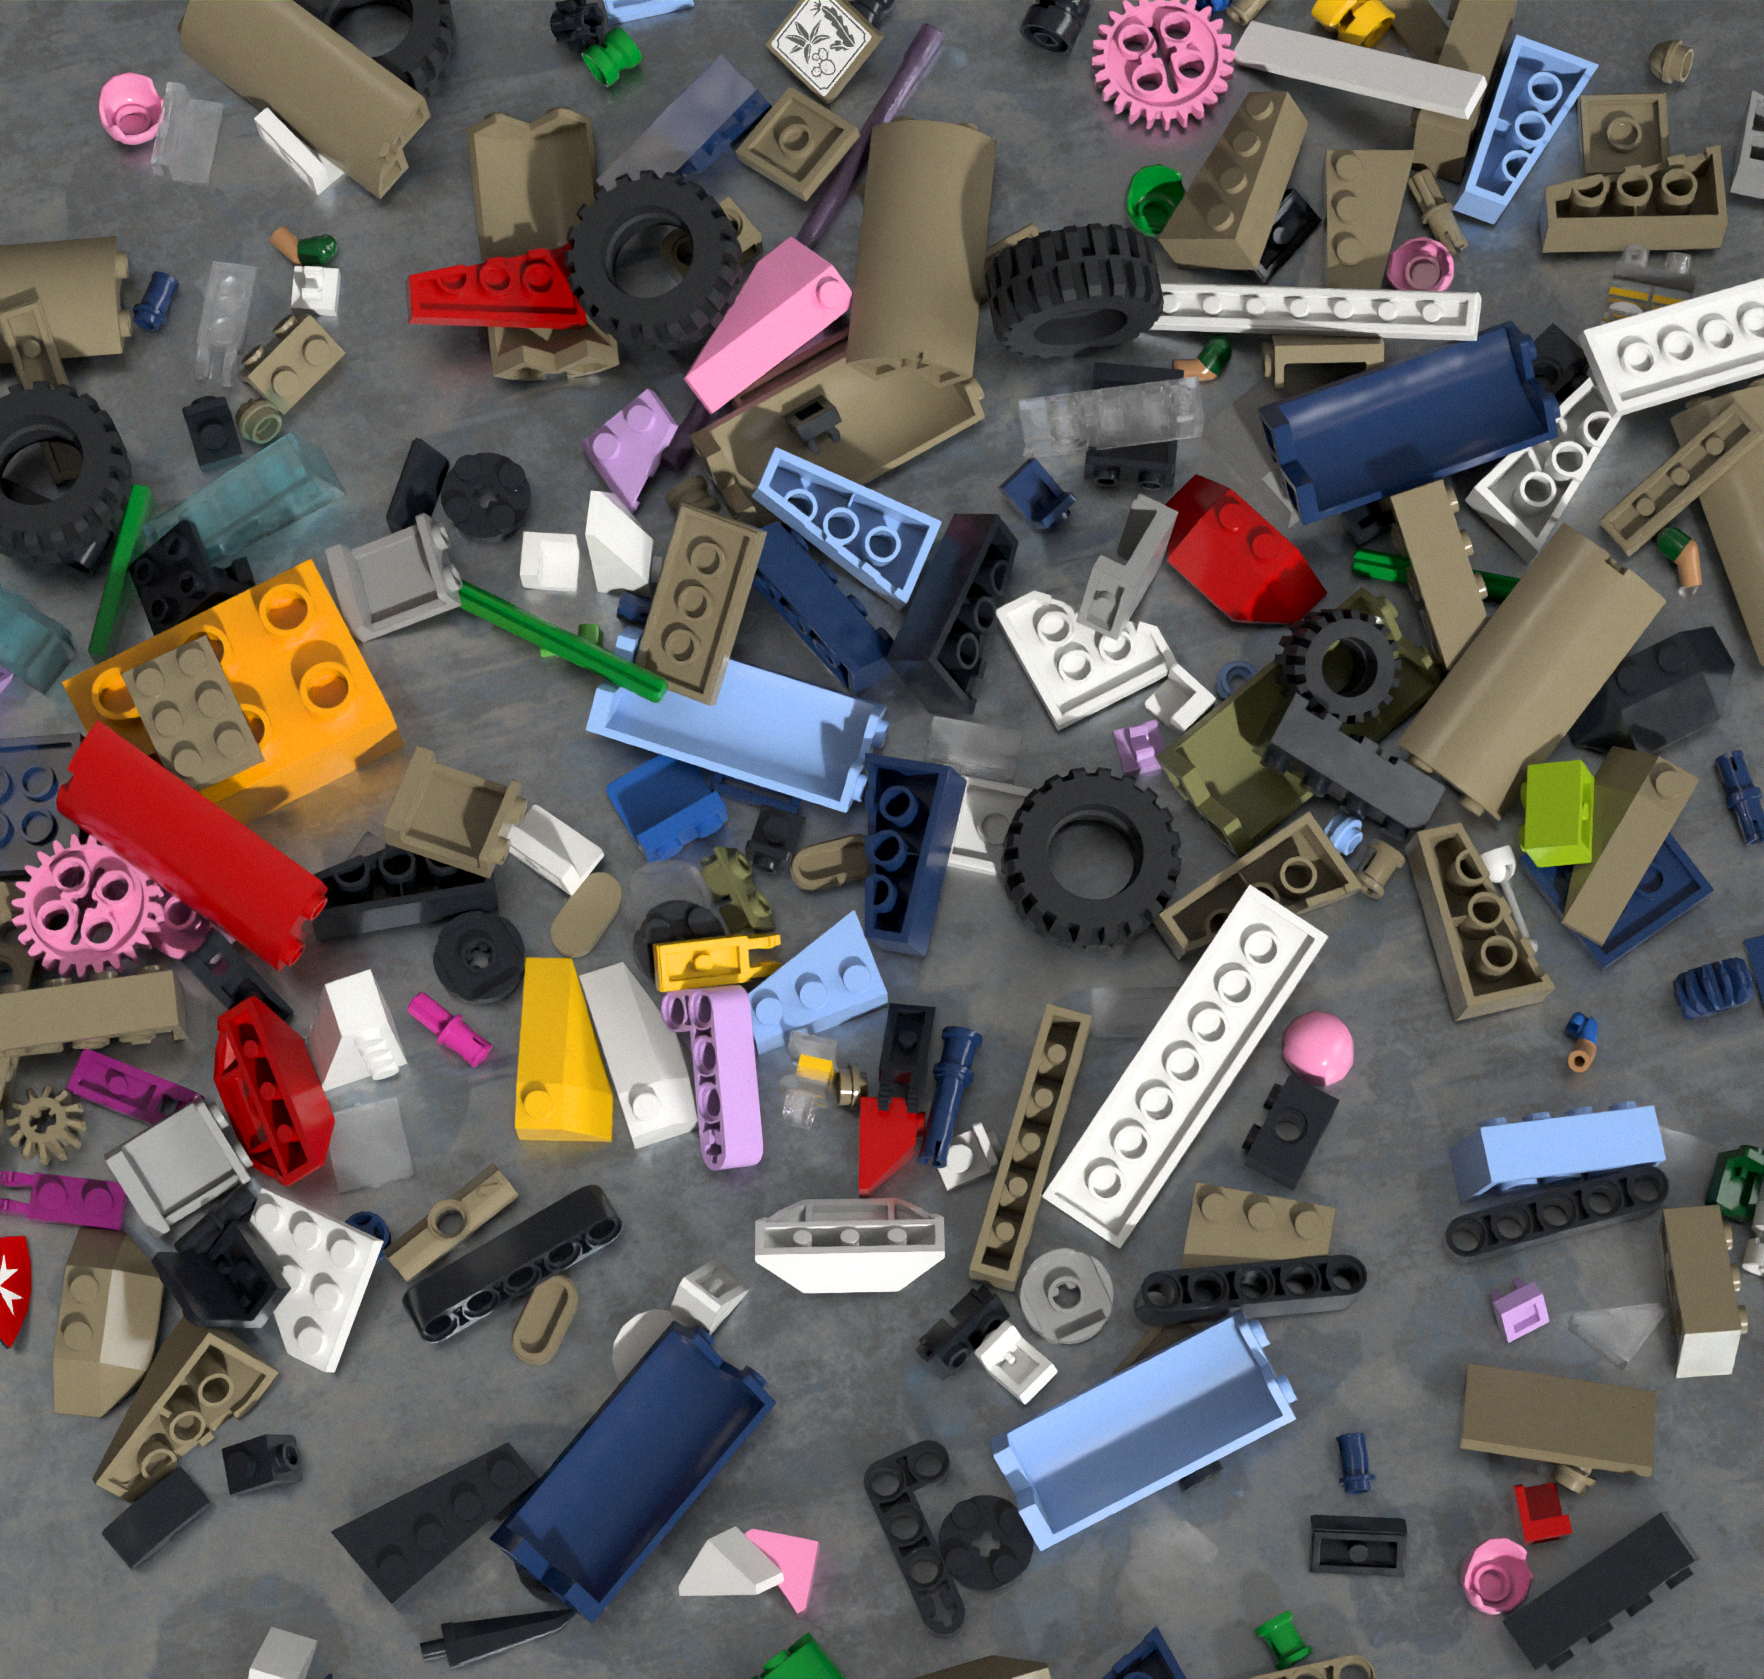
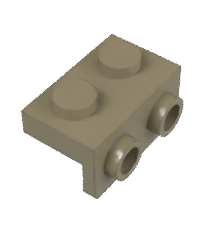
[237,314,346,415]

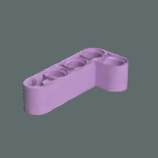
[661,985,763,1171]

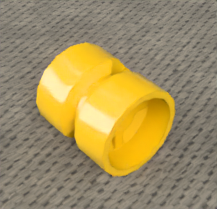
[1311,0,1395,49]

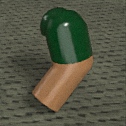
[270,226,338,267]
[1172,334,1232,381]
[1655,526,1703,587]

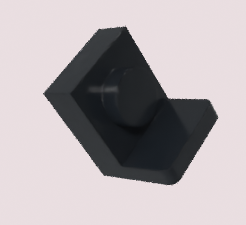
[182,396,245,472]
[745,804,807,874]

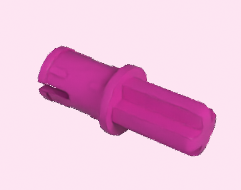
[407,992,493,1069]

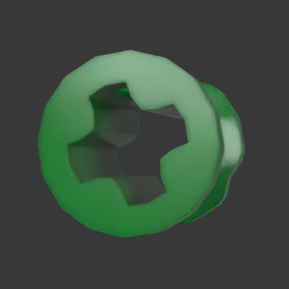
[1254,1610,1315,1671]

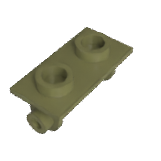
[700,846,776,935]

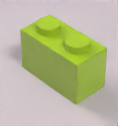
[1519,760,1595,868]

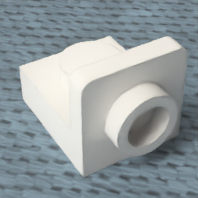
[932,1122,1003,1193]

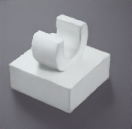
[291,266,341,316]

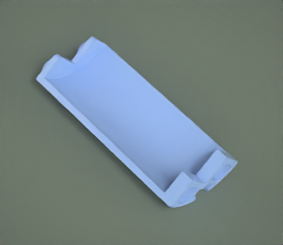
[586,625,890,813]
[990,1308,1297,1551]

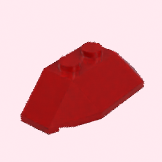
[1165,474,1327,626]
[213,996,335,1186]

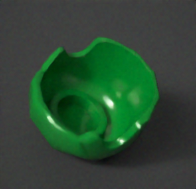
[1124,164,1186,238]

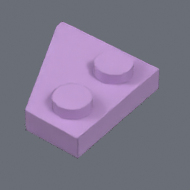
[580,389,678,513]

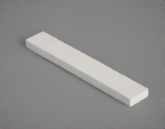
[1234,21,1487,120]

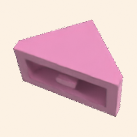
[744,1528,820,1619]

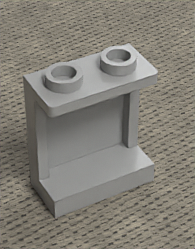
[1076,494,1178,641]
[324,513,462,642]
[104,1096,253,1240]

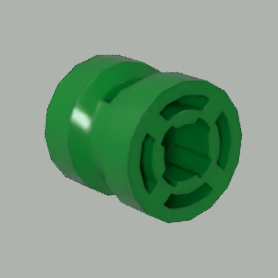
[581,26,643,88]

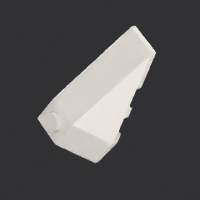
[585,490,664,597]
[579,962,699,1149]

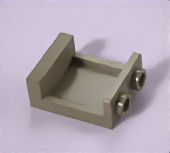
[1262,334,1384,390]
[383,745,527,879]

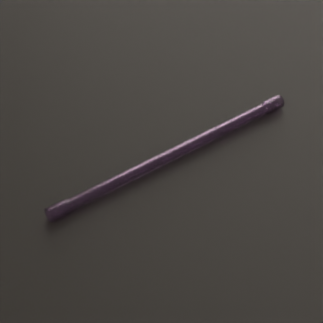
[660,23,945,473]

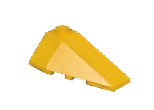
[515,957,614,1142]

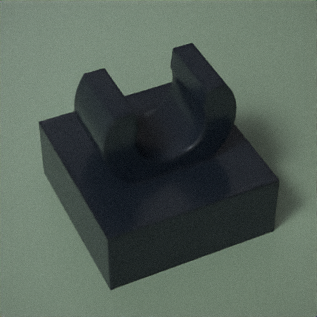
[783,395,842,454]

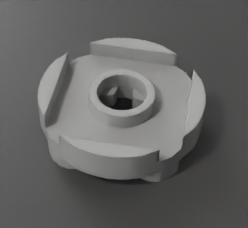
[1019,1248,1114,1344]

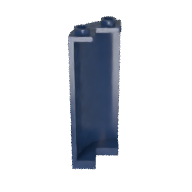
[1258,320,1561,526]
[489,1320,776,1624]

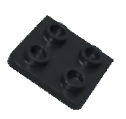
[130,520,250,636]
[152,1220,291,1328]

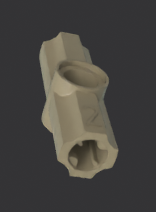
[382,1163,519,1285]

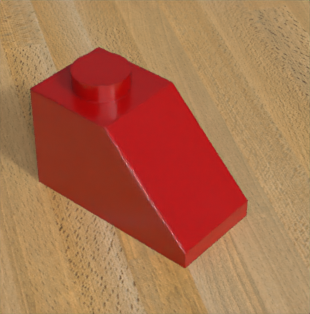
[859,1097,926,1198]

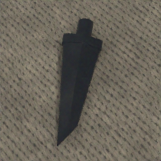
[420,1609,577,1670]

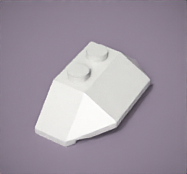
[755,1198,945,1293]

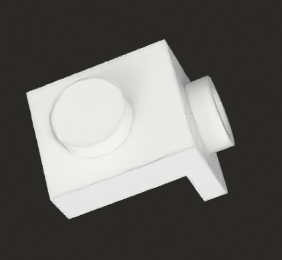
[975,1320,1058,1405]

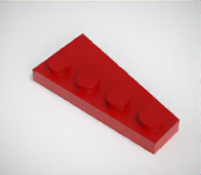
[405,242,587,330]

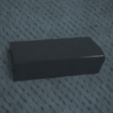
[1247,188,1322,283]
[385,438,450,534]
[1309,1515,1408,1577]

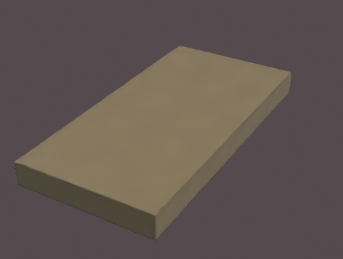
[634,502,768,706]
[1460,1363,1656,1477]

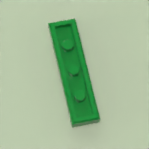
[88,484,156,665]

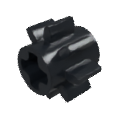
[550,0,605,51]

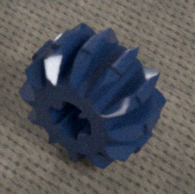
[1673,957,1755,1020]

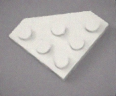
[996,590,1178,731]
[248,1187,384,1372]

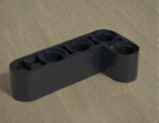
[863,1440,965,1639]

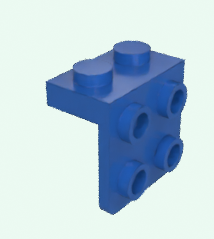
[606,754,728,865]

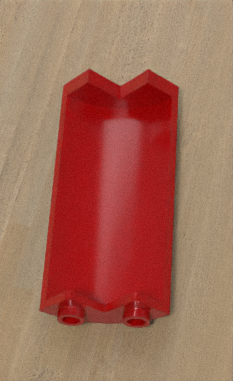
[56,720,328,972]

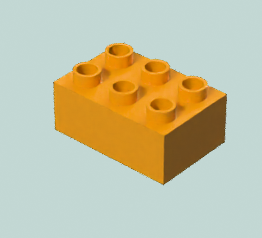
[62,559,404,825]

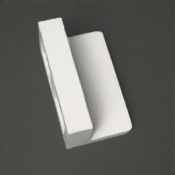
[254,107,344,195]
[507,805,604,896]

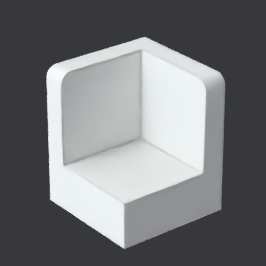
[520,531,581,591]
[1145,663,1216,738]

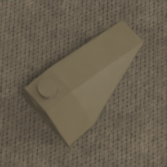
[1561,746,1700,947]
[92,1316,279,1503]

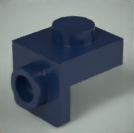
[998,458,1077,529]

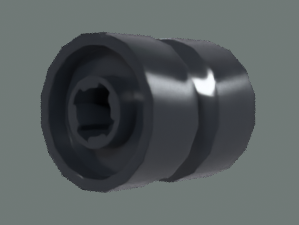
[1020,0,1094,55]

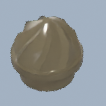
[1649,39,1694,84]
[235,398,282,444]

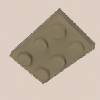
[121,635,265,792]

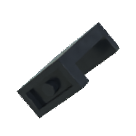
[1084,362,1184,490]

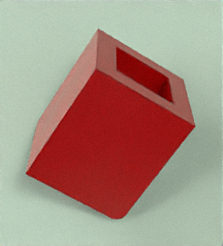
[1508,1483,1572,1547]

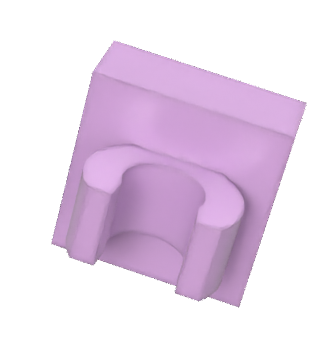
[1112,719,1165,776]
[1491,1278,1550,1343]

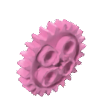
[1091,0,1235,130]
[11,834,165,982]

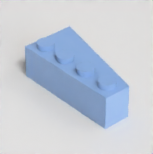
[1449,1101,1666,1204]

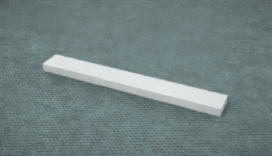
[1149,282,1482,341]

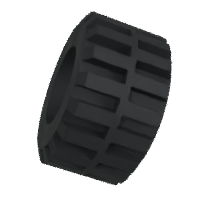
[1274,609,1402,725]

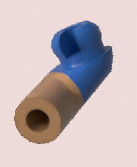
[1565,1012,1599,1072]

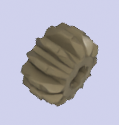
[6,1084,87,1165]

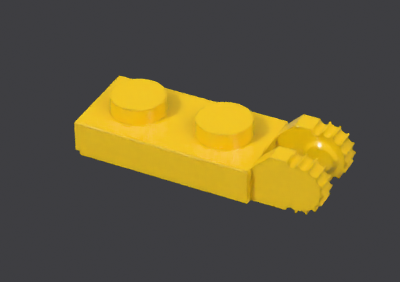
[653,933,782,992]

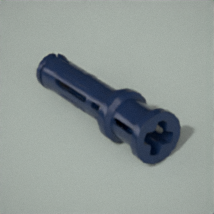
[917,1026,983,1169]

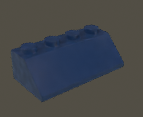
[752,521,894,697]

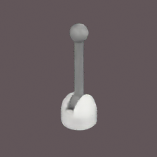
[1480,845,1538,952]

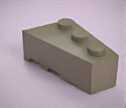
[1180,1182,1336,1269]
[1659,1205,1748,1378]

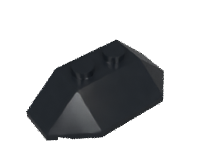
[1567,626,1735,754]

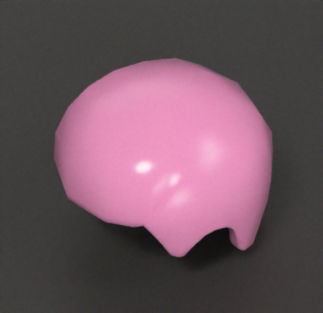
[98,72,166,145]
[1385,237,1455,291]
[1282,1010,1354,1086]
[1460,1537,1534,1615]

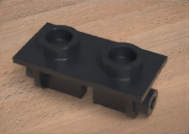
[915,1285,1010,1380]

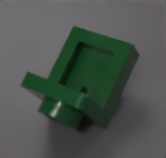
[1705,1145,1764,1223]

